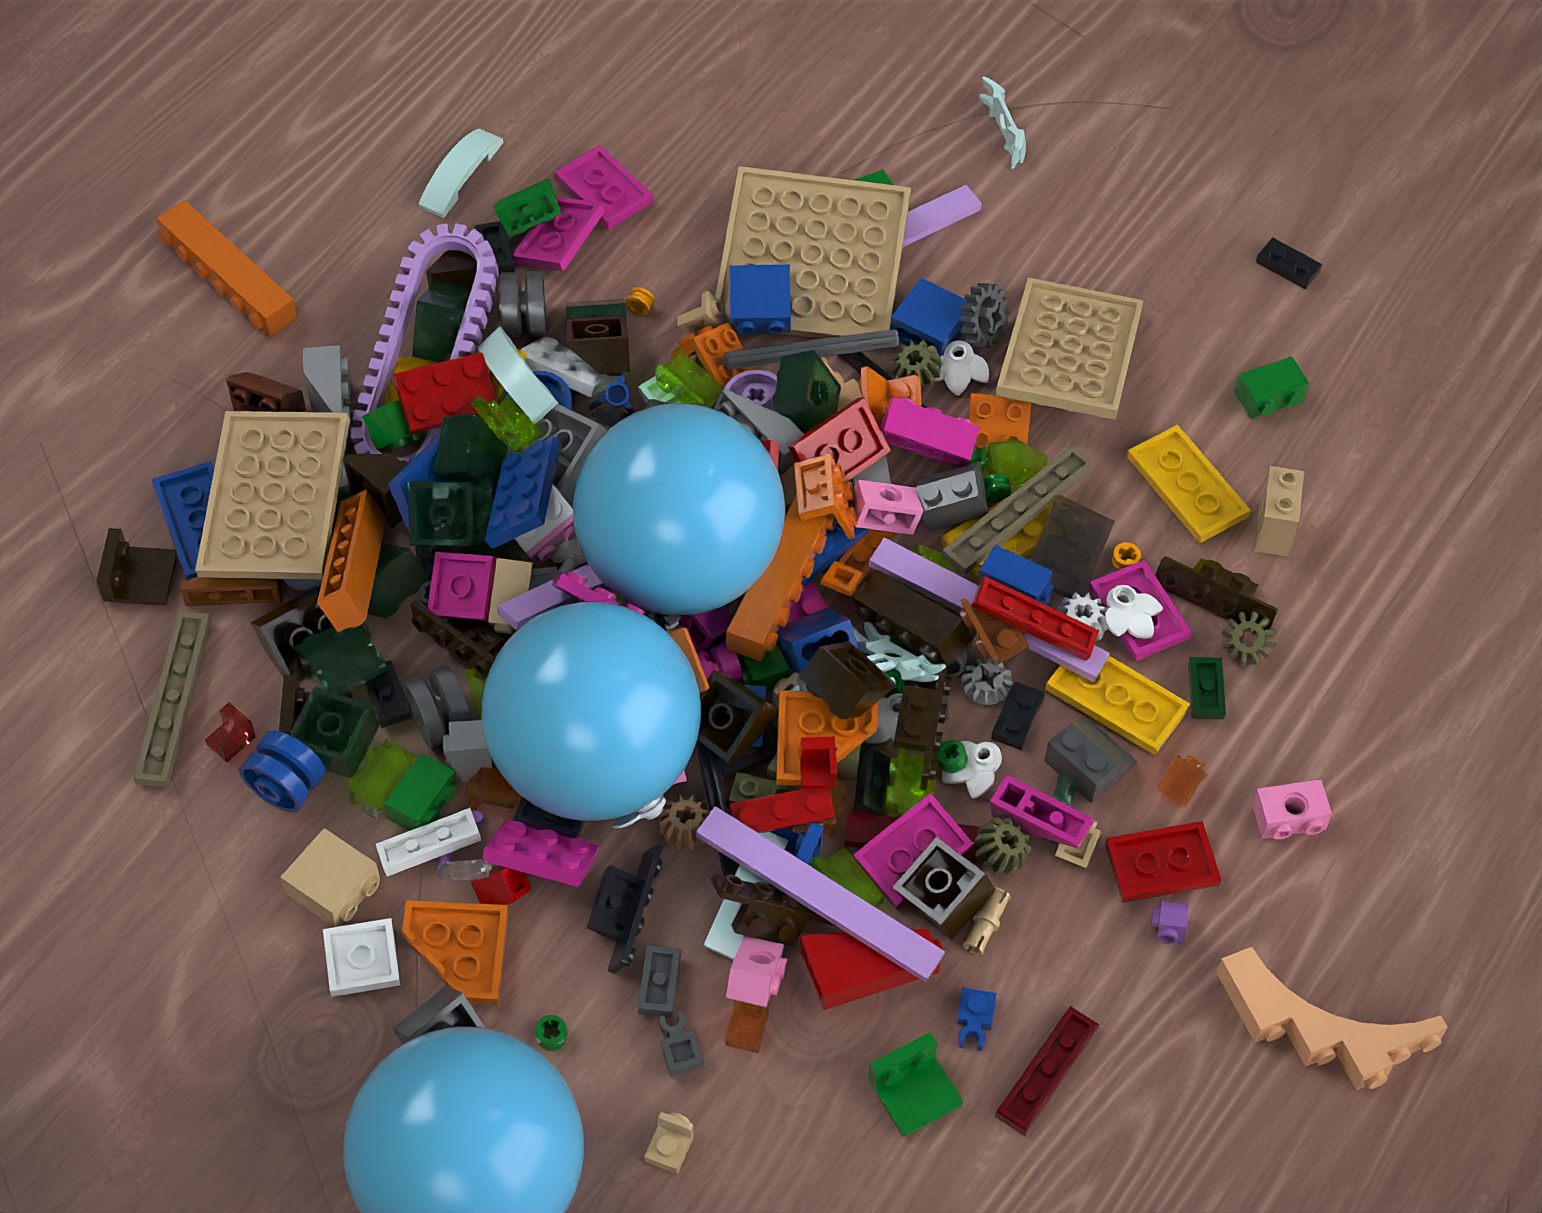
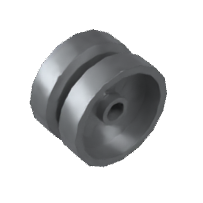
[499,271,546,338]
[403,665,472,748]

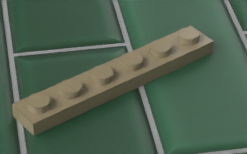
[942,445,1095,576]
[134,611,211,788]

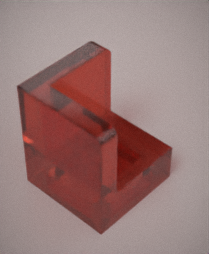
[205,702,256,762]

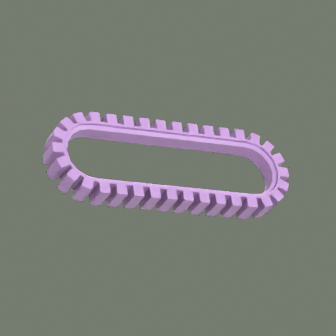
[351,223,499,463]

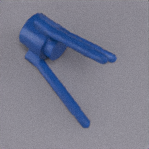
[589,372,636,415]

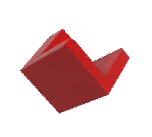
[799,736,837,789]
[471,866,532,905]

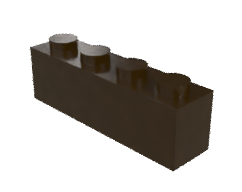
[851,570,973,666]

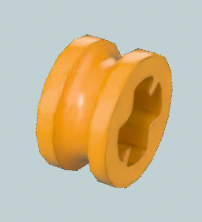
[625,287,655,316]
[1111,542,1141,571]

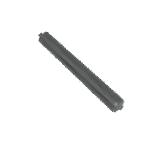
[724,329,899,370]

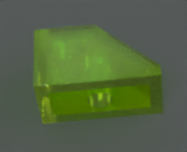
[986,440,1048,487]

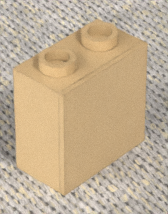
[1254,466,1304,557]
[488,558,533,634]
[280,828,380,927]

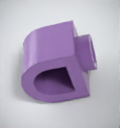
[1151,901,1188,945]

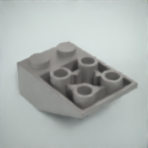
[303,345,353,455]
[714,389,804,476]

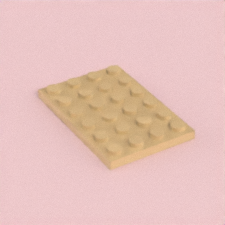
[996,278,1144,420]
[195,411,350,580]

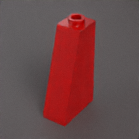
[800,929,944,1010]

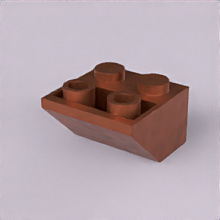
[226,372,306,412]

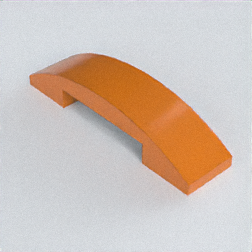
[821,529,895,596]

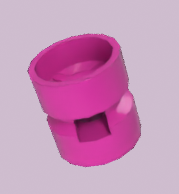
[696,642,742,681]

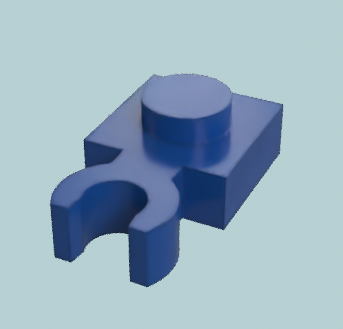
[957,987,997,1051]

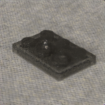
[1029,494,1115,599]

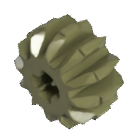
[891,340,942,391]
[1222,612,1276,666]
[973,817,1032,875]

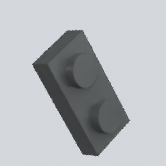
[638,945,681,1017]

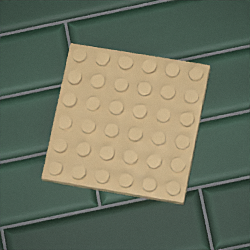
[715,166,911,339]

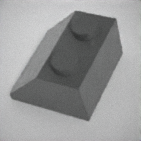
[915,461,989,531]
[1044,720,1137,803]
[393,985,486,1044]

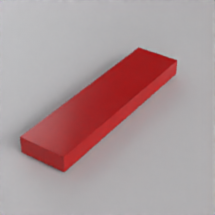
[971,576,1099,661]

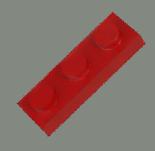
[730,788,835,834]

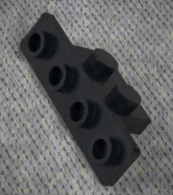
[587,844,663,974]

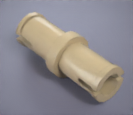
[963,887,1011,956]

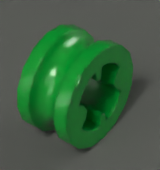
[969,446,987,472]
[984,473,1012,502]
[936,740,968,773]
[535,1015,567,1051]

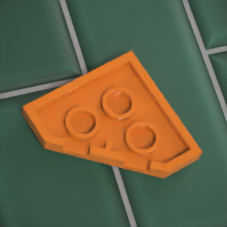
[776,690,878,786]
[402,900,509,1005]

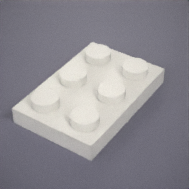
[520,337,619,397]

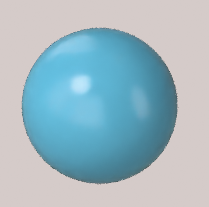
[573,403,785,615]
[481,602,701,821]
[343,1027,584,1213]

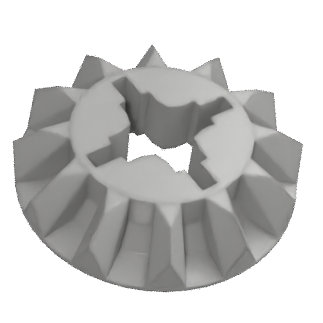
[961,658,1013,705]

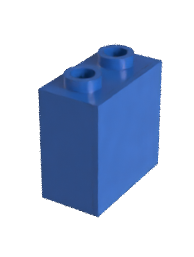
[730,264,791,335]
[890,278,967,356]
[977,545,1054,607]
[777,608,859,674]

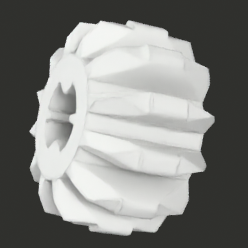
[1056,592,1108,641]

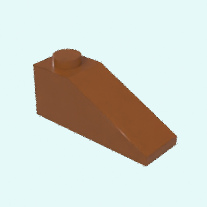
[180,576,282,606]

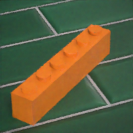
[156,200,298,337]
[317,489,387,632]
[726,494,837,662]

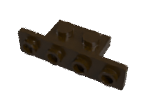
[1155,556,1278,631]
[410,601,505,678]
[893,664,952,791]
[711,874,836,947]

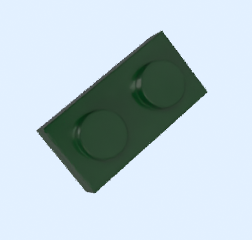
[1188,657,1226,719]

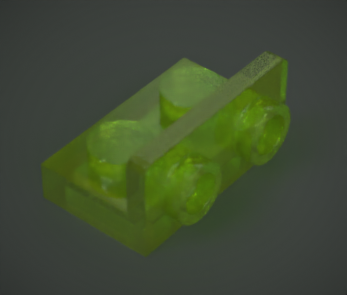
[656,350,725,408]
[471,395,541,453]
[812,847,884,908]

